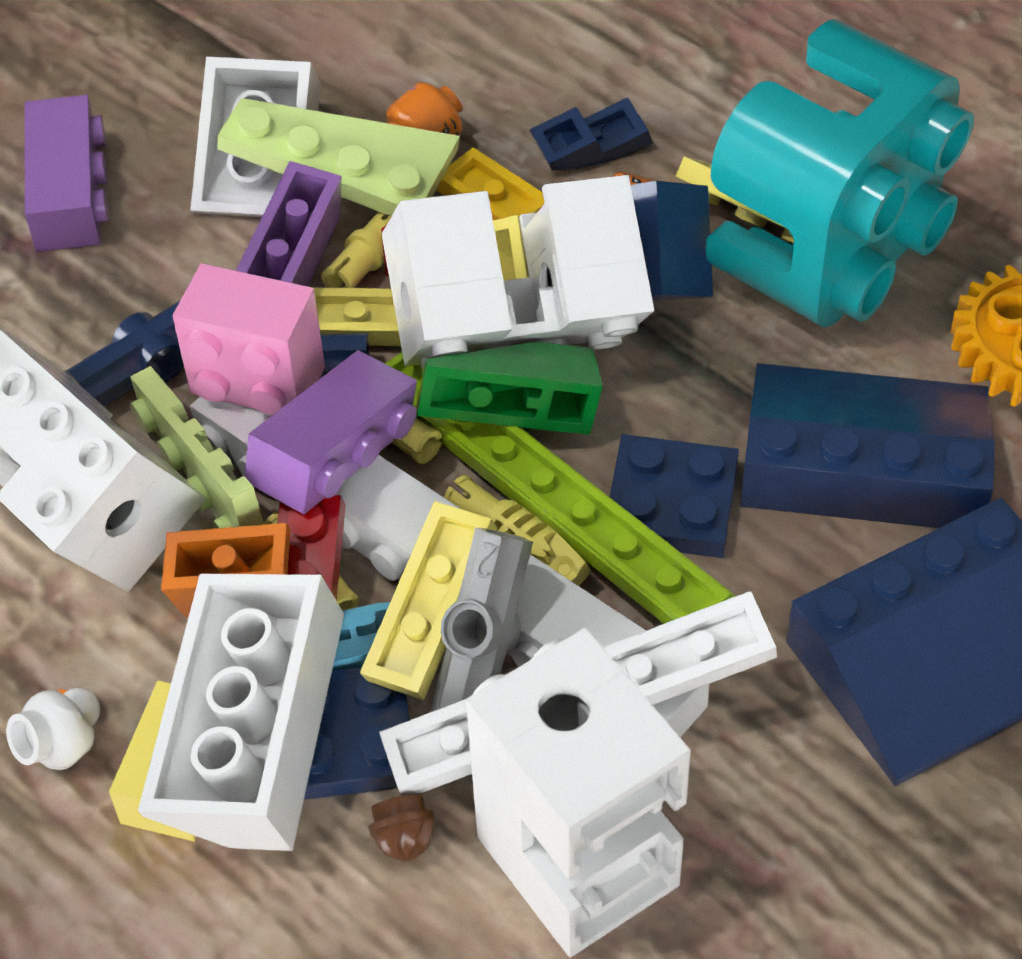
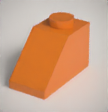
[161,523,290,619]

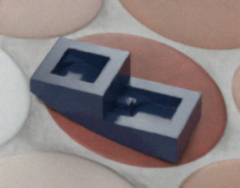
[529,97,653,170]

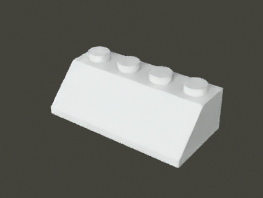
[138,574,344,851]

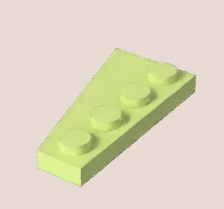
[217,98,460,216]
[130,366,264,529]

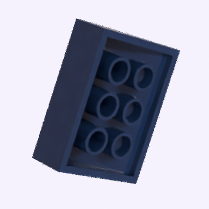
[740,363,995,528]
[786,497,1022,786]

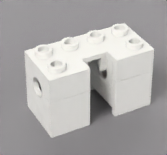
[382,175,654,371]
[0,326,207,592]
[466,627,691,958]

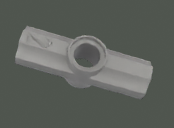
[430,527,533,713]

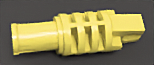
[444,475,591,586]

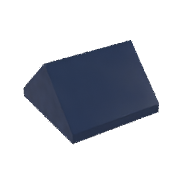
[631,181,713,301]

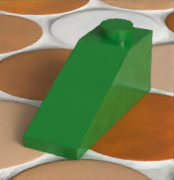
[416,341,603,435]

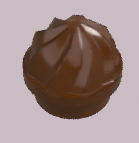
[368,794,435,862]

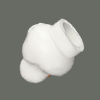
[7,688,100,770]

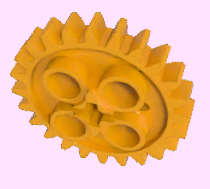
[950,265,1022,407]

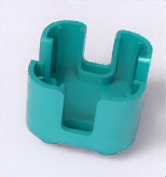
[706,19,974,328]

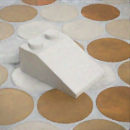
[190,57,321,217]

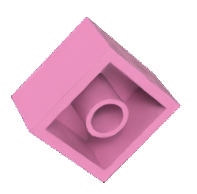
[172,263,325,415]

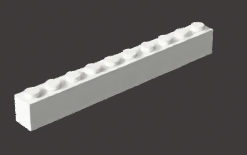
[190,397,710,737]

